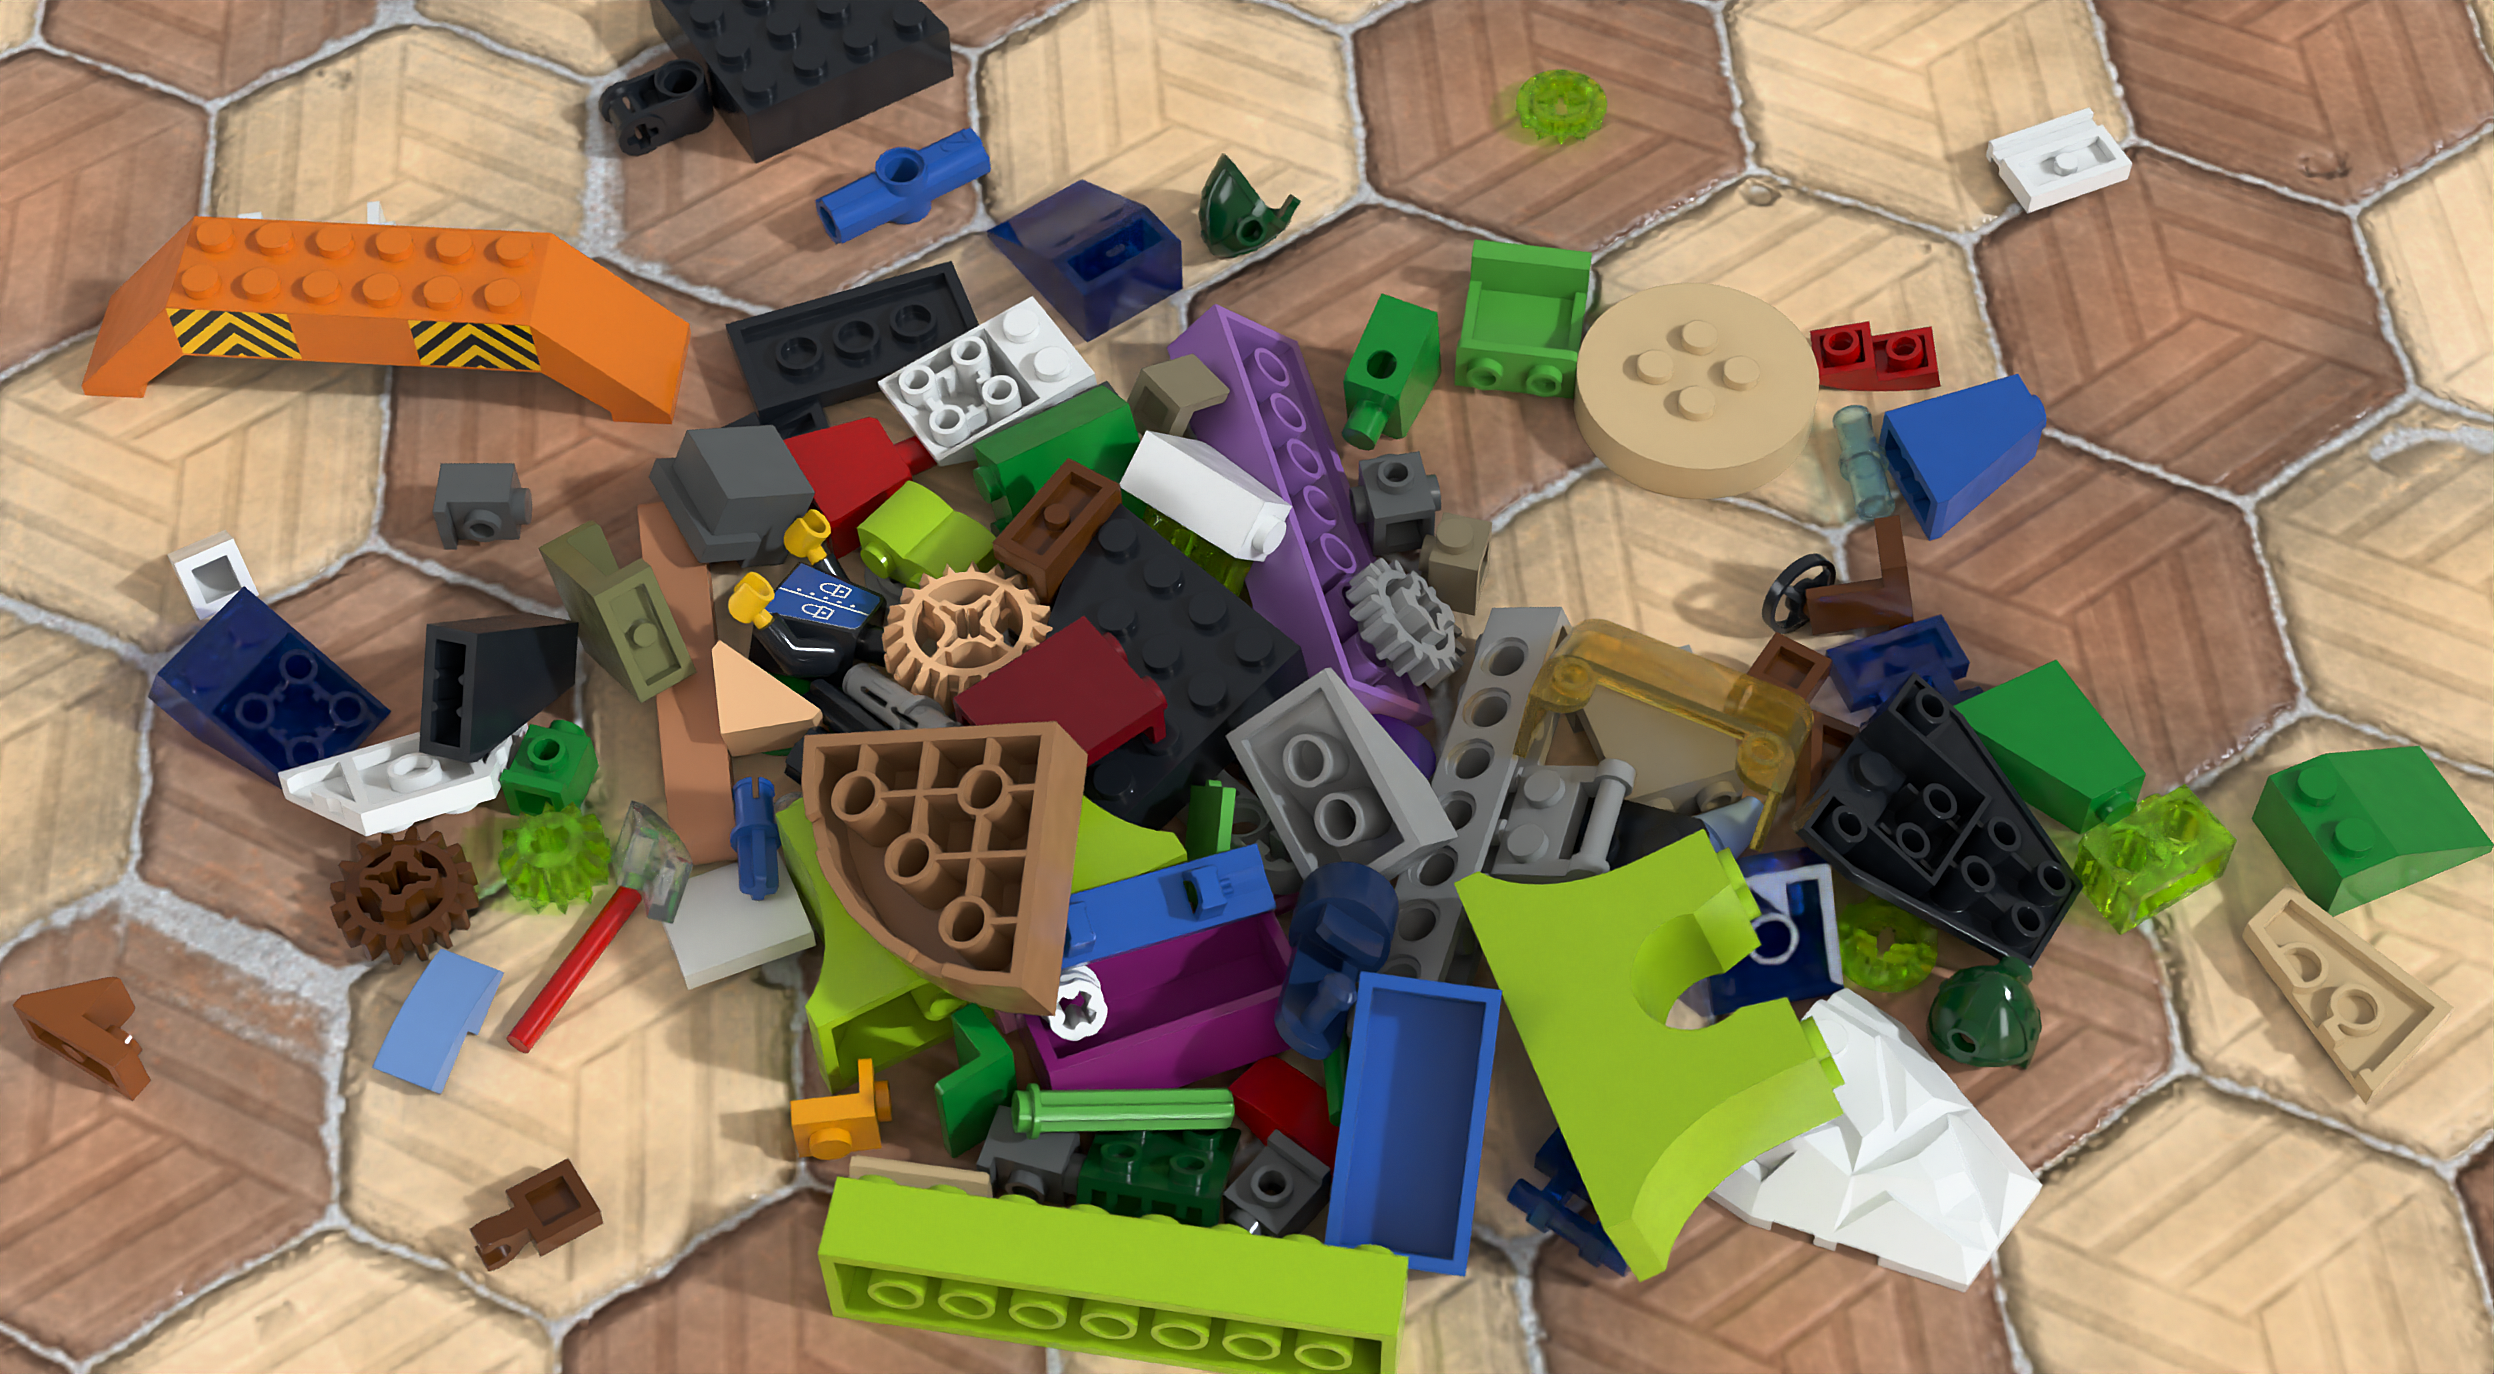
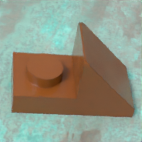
[12,977,151,1101]

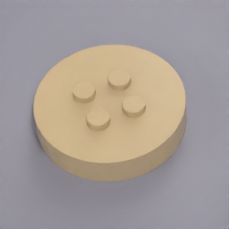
[1574,283,1819,499]

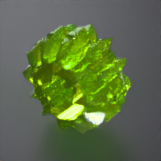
[498,801,613,915]

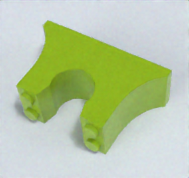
[775,795,1189,1094]
[1454,829,1846,1282]

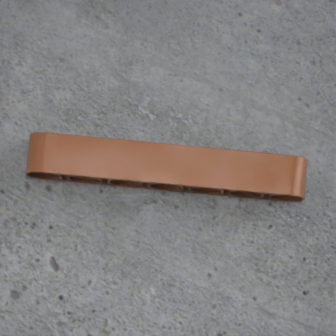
[637,501,737,868]

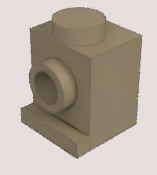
[1418,512,1492,616]

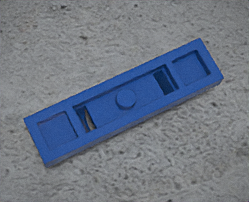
[1061,843,1277,971]

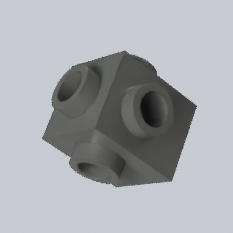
[1349,451,1441,556]

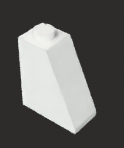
[1120,430,1292,562]

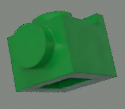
[499,719,599,828]

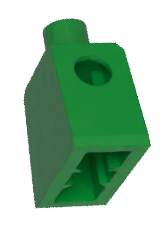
[1341,293,1442,451]

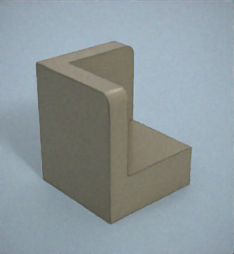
[1127,353,1230,437]

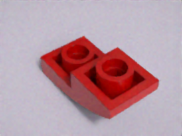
[1810,321,1941,392]
[1227,1055,1340,1184]

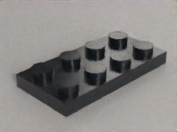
[725,261,979,424]

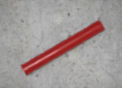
[506,884,642,1053]

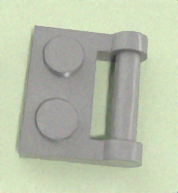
[1491,759,1637,884]

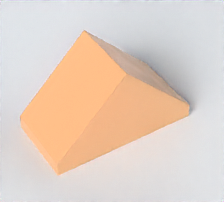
[712,640,830,757]

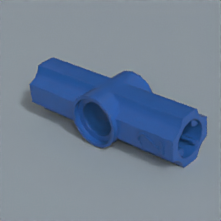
[815,127,991,245]

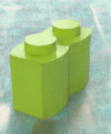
[857,481,1005,590]

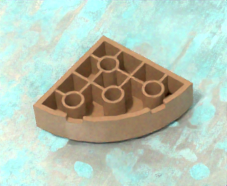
[801,721,1088,1016]

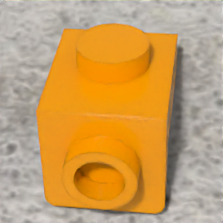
[790,1058,893,1160]

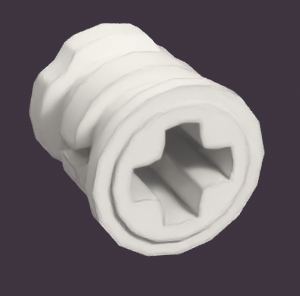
[1041,965,1108,1041]

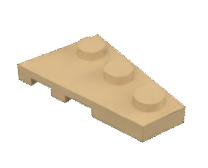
[2241,883,2454,1105]

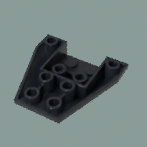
[1789,671,2084,969]

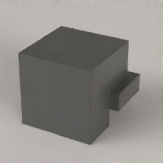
[649,425,815,568]

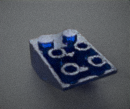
[987,179,1183,343]
[148,586,391,789]

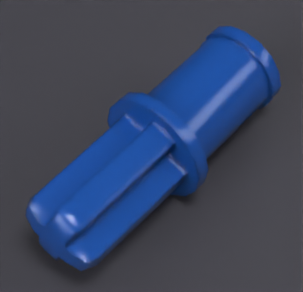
[730,777,781,901]

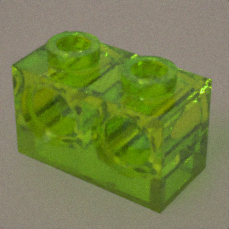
[2073,784,2237,935]

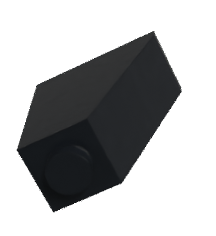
[419,613,579,763]

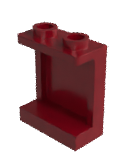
[953,616,1168,768]

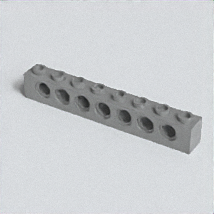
[1346,607,1582,1040]

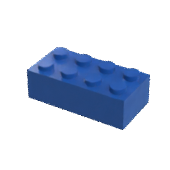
[1324,971,1502,1277]

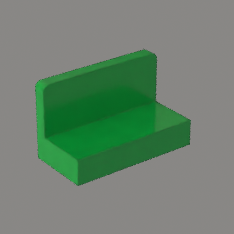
[934,1003,1018,1158]

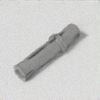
[842,663,964,730]

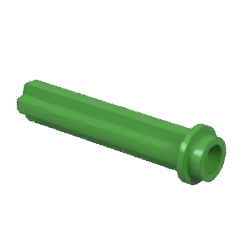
[1011,1083,1235,1140]

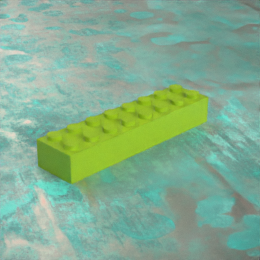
[818,1175,1409,1374]

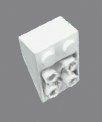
[878,296,1097,467]

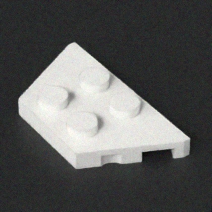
[278,723,528,836]

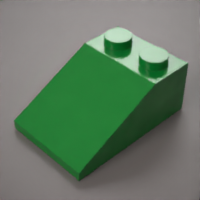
[2252,746,2494,917]

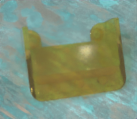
[1513,618,1814,852]

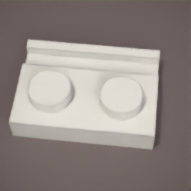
[1986,108,2132,213]

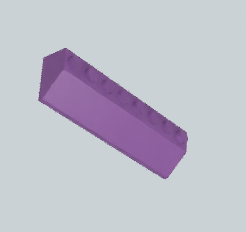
[1167,304,1434,727]

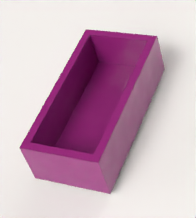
[1014,911,1292,1090]

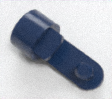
[1274,861,1399,1060]

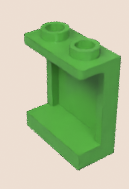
[1454,239,1592,399]

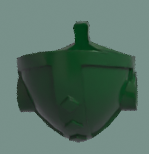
[1198,153,1301,258]
[1926,956,2042,1070]

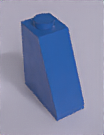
[1877,374,2046,541]

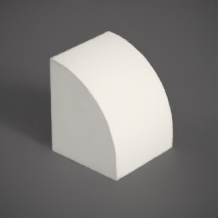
[167,530,259,620]

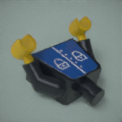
[728,509,887,688]

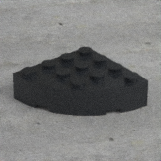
[649,0,954,164]
[1046,503,1309,831]

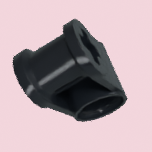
[598,59,715,156]

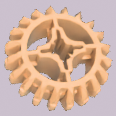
[882,560,1053,717]

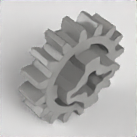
[1346,558,1466,688]

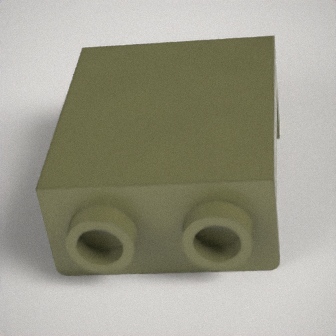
[538,520,697,703]

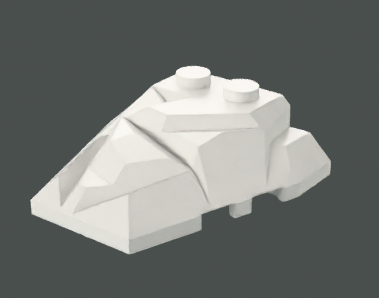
[1707,987,2042,1293]

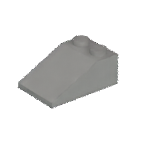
[1226,668,1458,881]

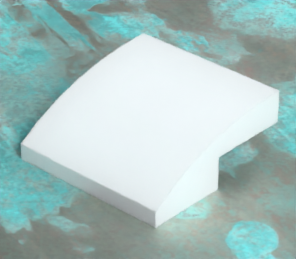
[651,851,816,990]

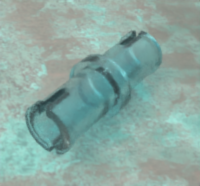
[1832,405,1895,521]

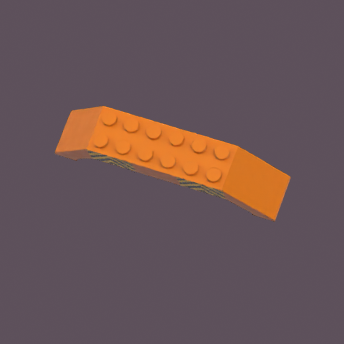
[81,216,691,424]

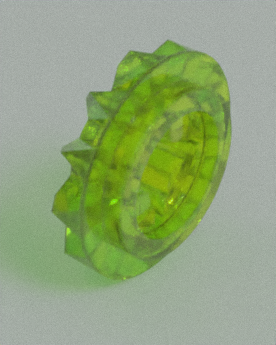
[1516,69,1607,145]
[1830,893,1938,993]

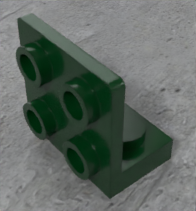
[1076,1127,1241,1229]

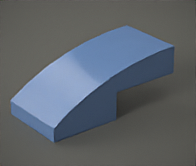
[372,948,504,1094]

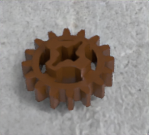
[330,826,479,965]

